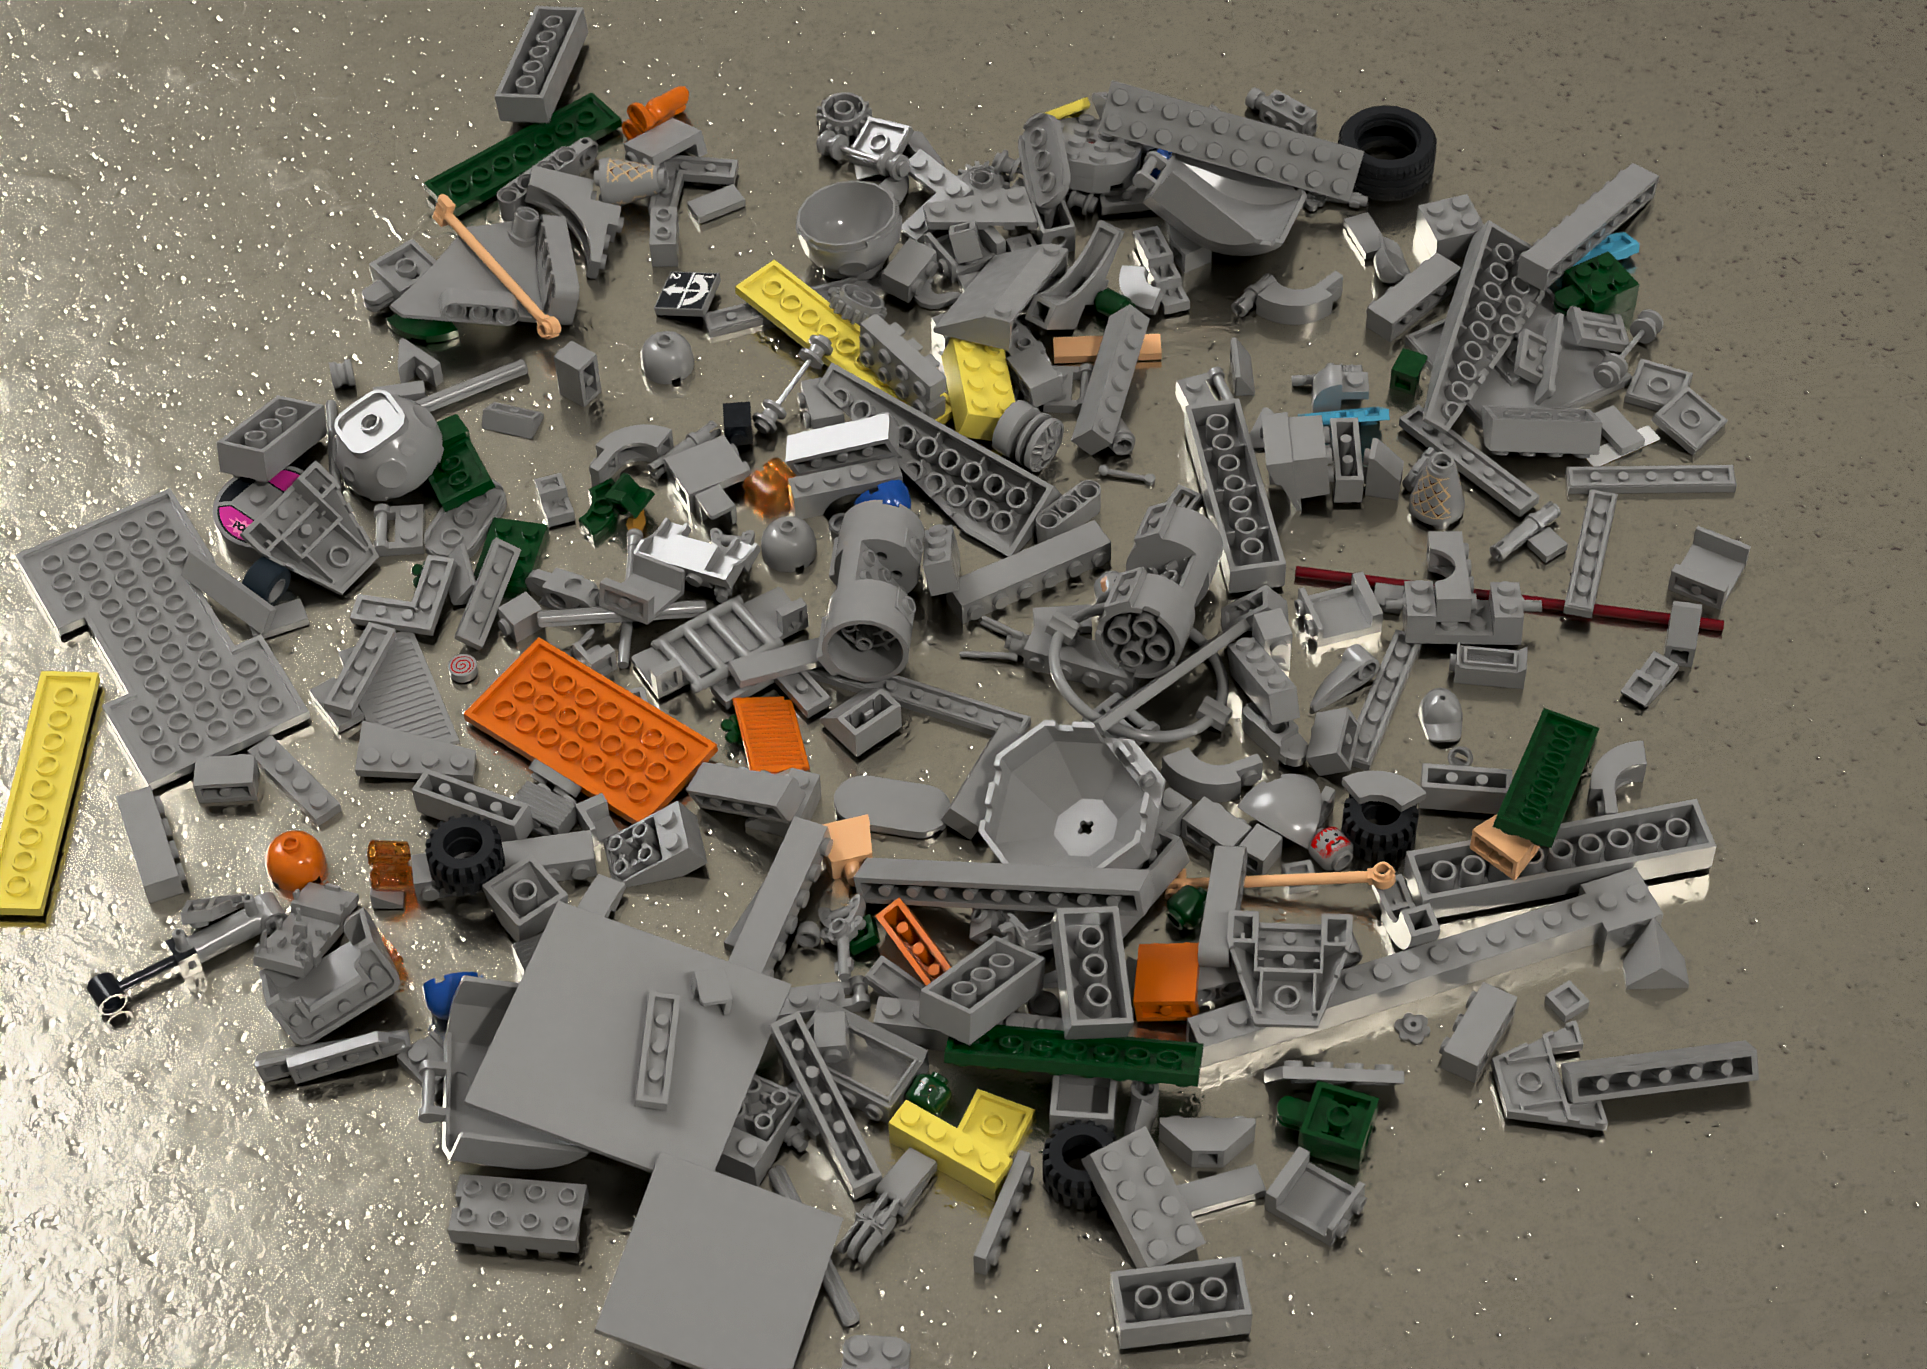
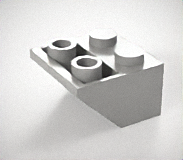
[820,688,902,757]

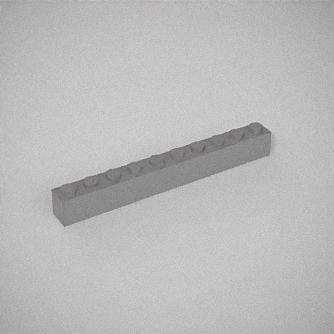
[853,858,1155,917]

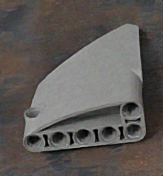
[390,207,579,326]

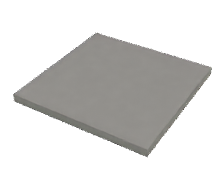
[1405,288,1633,429]
[594,1151,843,1369]

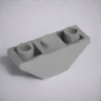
[1159,1116,1256,1167]

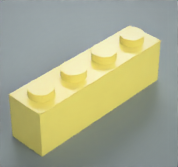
[888,1100,1013,1202]

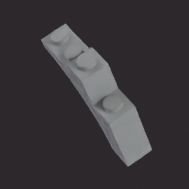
[525,166,624,279]
[1025,220,1125,330]

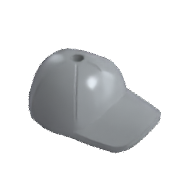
[1373,233,1410,284]
[1418,687,1463,742]

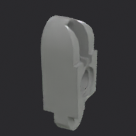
[525,567,599,610]
[1241,702,1308,767]

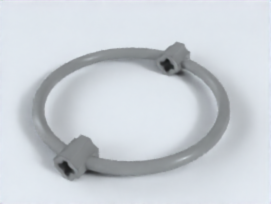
[1045,603,1234,742]

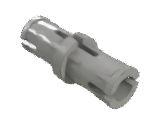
[1231,273,1277,317]

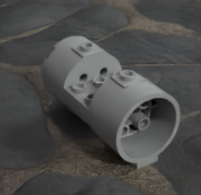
[816,500,925,682]
[1095,500,1223,678]

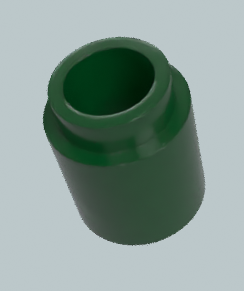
[1094,288,1136,318]

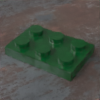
[428,436,495,512]
[474,517,549,594]

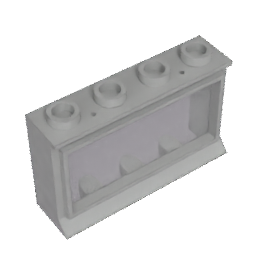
[782,998,929,1124]

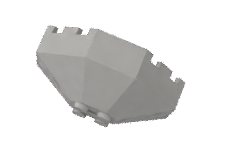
[978,720,1166,869]

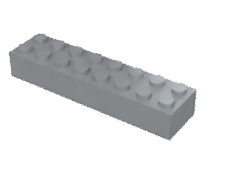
[1184,398,1286,593]

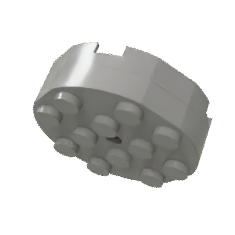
[1058,114,1143,193]

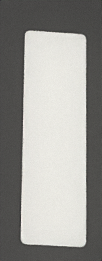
[1586,425,1660,467]

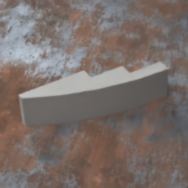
[1133,226,1190,315]

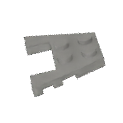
[1491,1020,1608,1131]

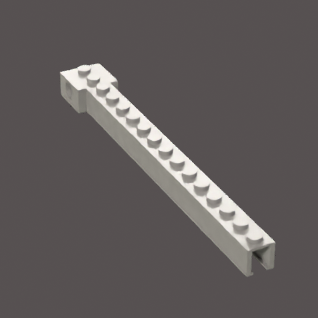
[1186,867,1663,1068]

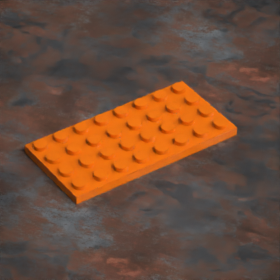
[463,637,718,824]

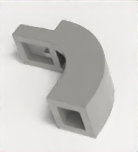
[1372,874,1441,950]

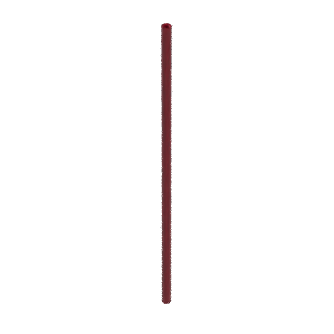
[1295,566,1724,632]

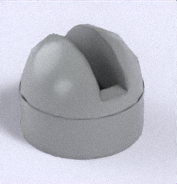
[1448,746,1473,766]
[795,921,820,948]

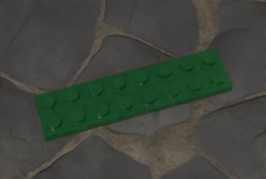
[423,92,622,216]
[1493,708,1599,848]
[944,1025,1204,1087]

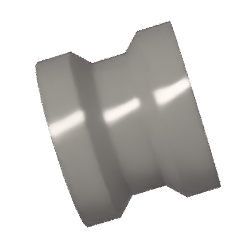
[329,359,355,389]

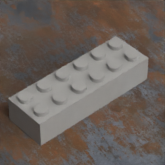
[494,6,588,123]

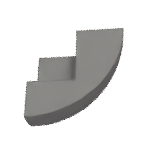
[1237,774,1321,849]

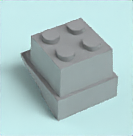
[1261,412,1334,511]

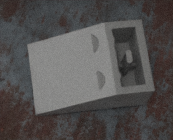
[603,801,707,888]
[716,1075,802,1187]

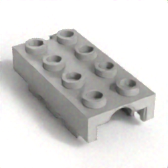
[859,314,946,420]
[448,1174,589,1254]

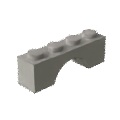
[788,456,903,519]
[1426,531,1477,622]

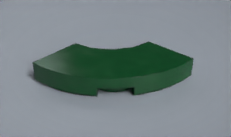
[386,314,459,343]
[579,478,619,542]

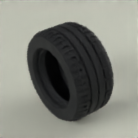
[1338,105,1437,201]

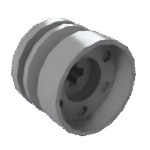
[992,400,1064,472]

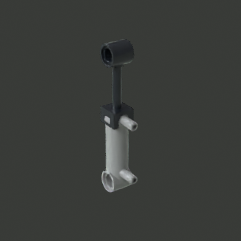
[86,892,288,1016]

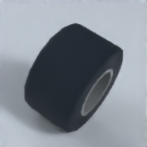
[242,557,291,606]

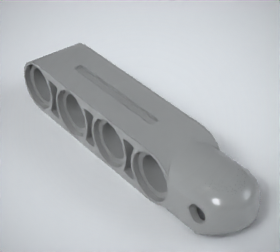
[497,137,598,221]

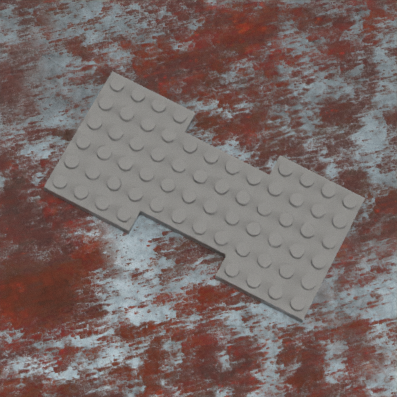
[15,488,311,790]

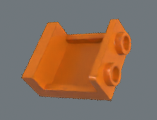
[1133,942,1200,1022]

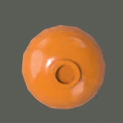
[265,830,327,891]

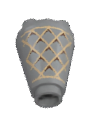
[594,157,669,206]
[1409,452,1465,529]

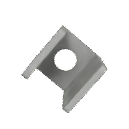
[1031,199,1075,252]

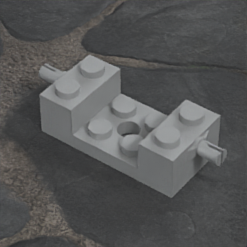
[1385,580,1542,645]

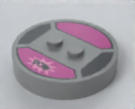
[213,466,304,562]

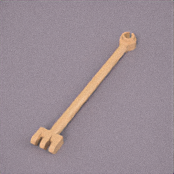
[432,194,561,339]
[1165,862,1396,900]

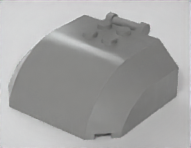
[1133,104,1307,256]
[418,975,591,1169]

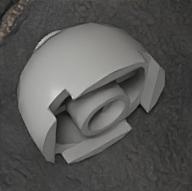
[640,331,695,384]
[761,516,817,572]

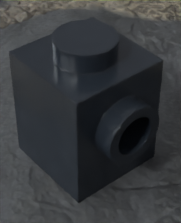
[723,402,753,446]

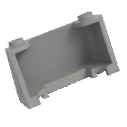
[259,907,400,1045]

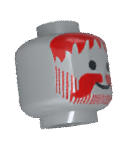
[1309,827,1353,871]

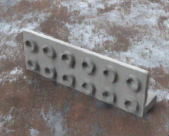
[631,587,809,699]

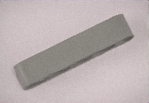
[1198,845,1247,968]

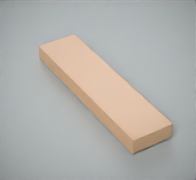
[1053,334,1162,363]

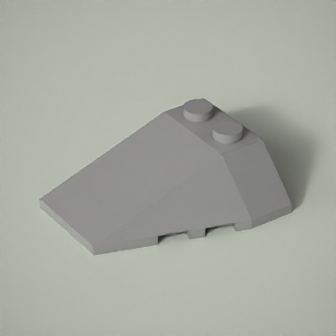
[240,460,379,595]
[1227,910,1353,1029]

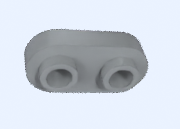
[528,759,582,798]

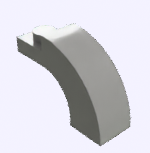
[1256,270,1343,325]
[589,424,674,486]
[1587,741,1647,817]
[1161,747,1263,802]

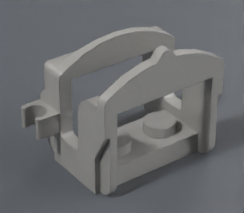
[998,912,1058,989]

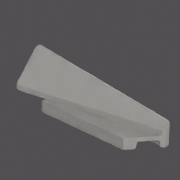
[254,1029,412,1084]

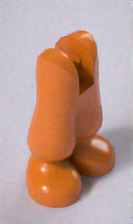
[621,86,689,141]

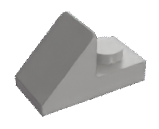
[398,338,444,387]

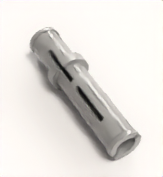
[647,421,721,479]
[1489,501,1561,562]

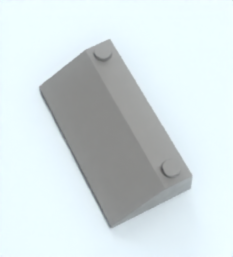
[933,244,1069,351]

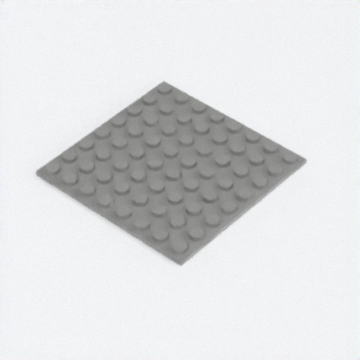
[464,900,791,1173]

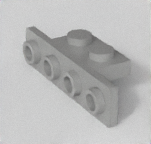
[1513,312,1565,406]

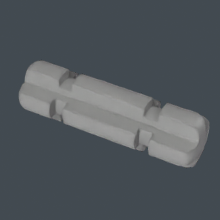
[1402,447,1437,492]

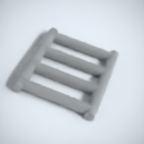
[651,595,784,694]

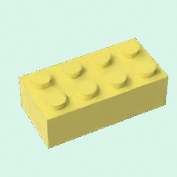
[941,337,1015,441]

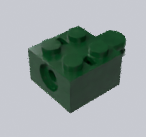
[1553,251,1640,316]
[1276,1080,1379,1170]

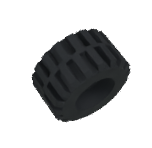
[1341,794,1419,863]
[425,814,505,897]
[1042,1120,1117,1209]

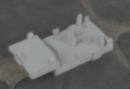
[253,882,359,978]

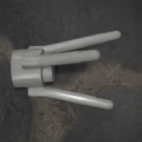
[959,616,1030,662]

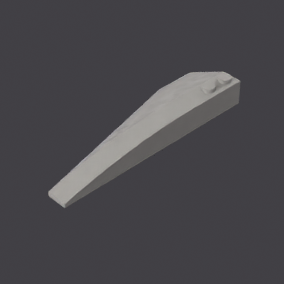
[1422,220,1546,434]
[817,363,1062,557]

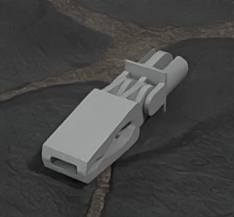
[836,1147,938,1265]

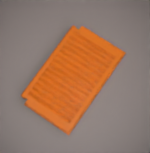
[732,696,810,774]

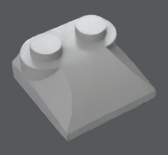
[842,1335,911,1369]

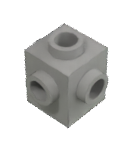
[969,908,1015,945]

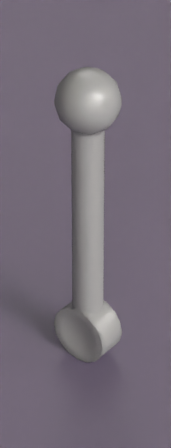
[1098,465,1155,486]

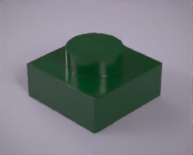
[849,914,881,955]

